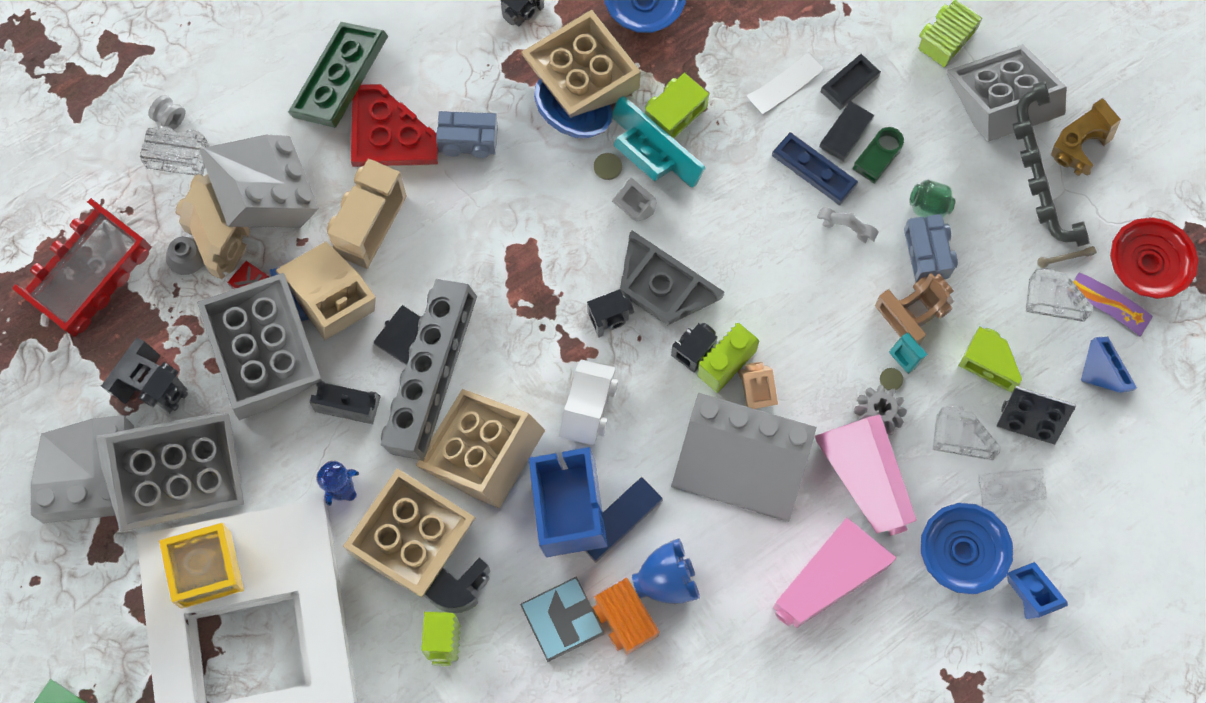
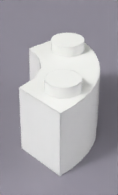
[559,360,618,446]

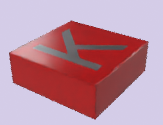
[227,260,269,289]

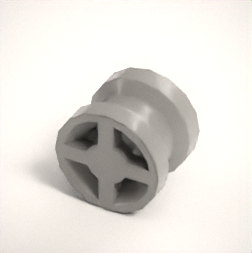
[148,95,186,131]

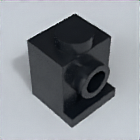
[500,0,544,27]
[587,289,634,338]
[671,323,718,373]

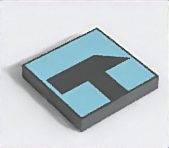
[520,576,604,662]

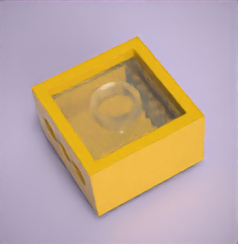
[159,523,244,609]

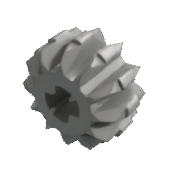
[854,385,907,435]

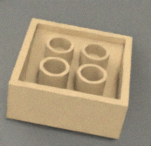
[521,10,641,117]
[416,389,545,509]
[343,468,476,598]

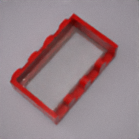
[12,198,152,337]

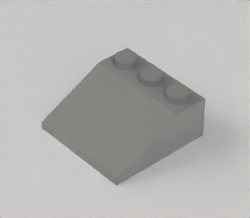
[947,45,1067,142]

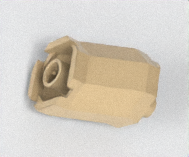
[175,174,250,279]

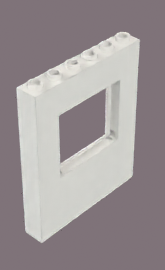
[136,498,358,703]

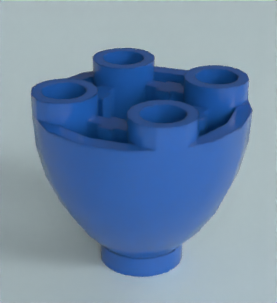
[632,538,700,604]

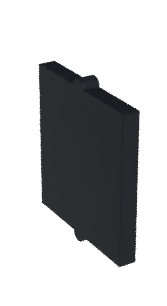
[373,305,441,366]

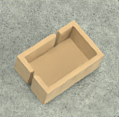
[327,158,407,269]

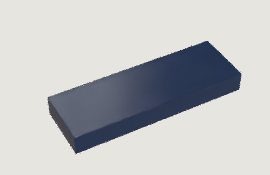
[772,132,858,206]
[585,477,663,563]

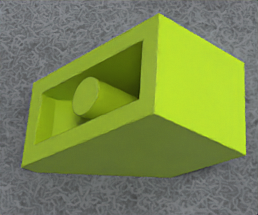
[958,326,1022,393]

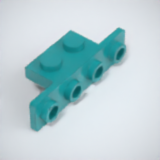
[612,96,705,188]

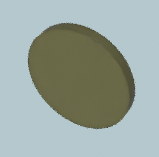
[594,153,622,180]

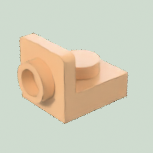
[738,362,778,409]

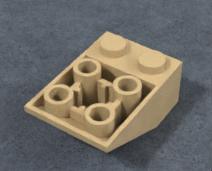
[276,241,376,341]

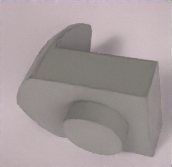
[612,178,656,221]

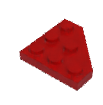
[351,84,438,167]

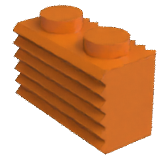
[592,578,660,655]

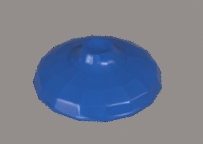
[604,0,686,33]
[534,79,612,138]
[921,503,1013,594]

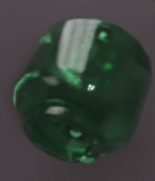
[909,179,956,218]

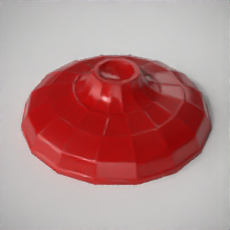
[1110,217,1199,299]

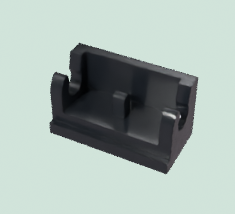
[309,381,381,424]

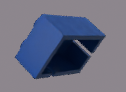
[529,447,607,558]

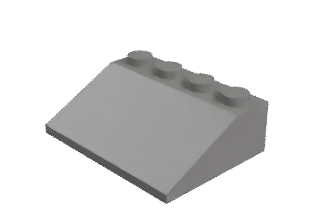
[197,273,322,420]
[671,393,817,522]
[96,412,244,532]

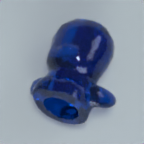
[316,461,359,506]

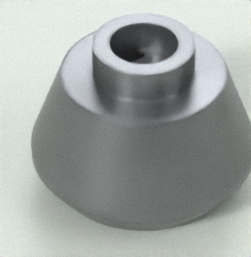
[166,236,204,275]

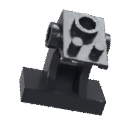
[101,338,188,414]

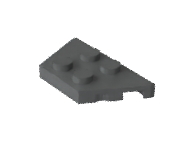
[620,230,725,326]

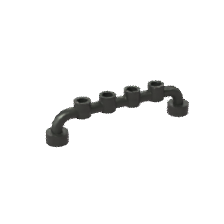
[1012,80,1090,247]

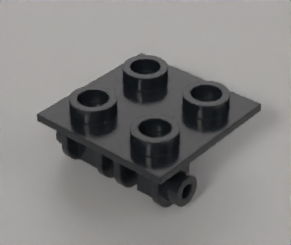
[996,386,1076,445]

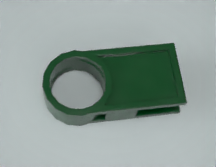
[852,127,904,184]

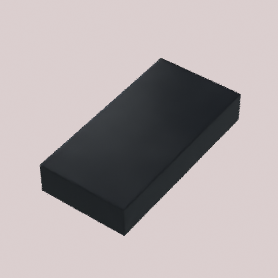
[820,54,881,110]
[819,101,874,161]

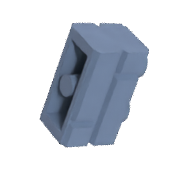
[436,111,498,158]
[904,214,958,282]

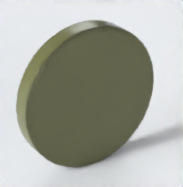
[880,368,903,391]

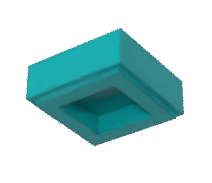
[889,332,928,374]

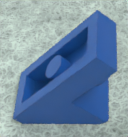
[1007,562,1068,619]

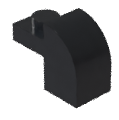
[424,557,491,613]

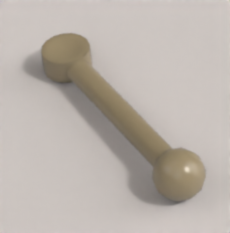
[1037,246,1097,268]

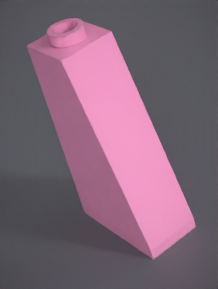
[815,414,917,536]
[773,518,896,628]

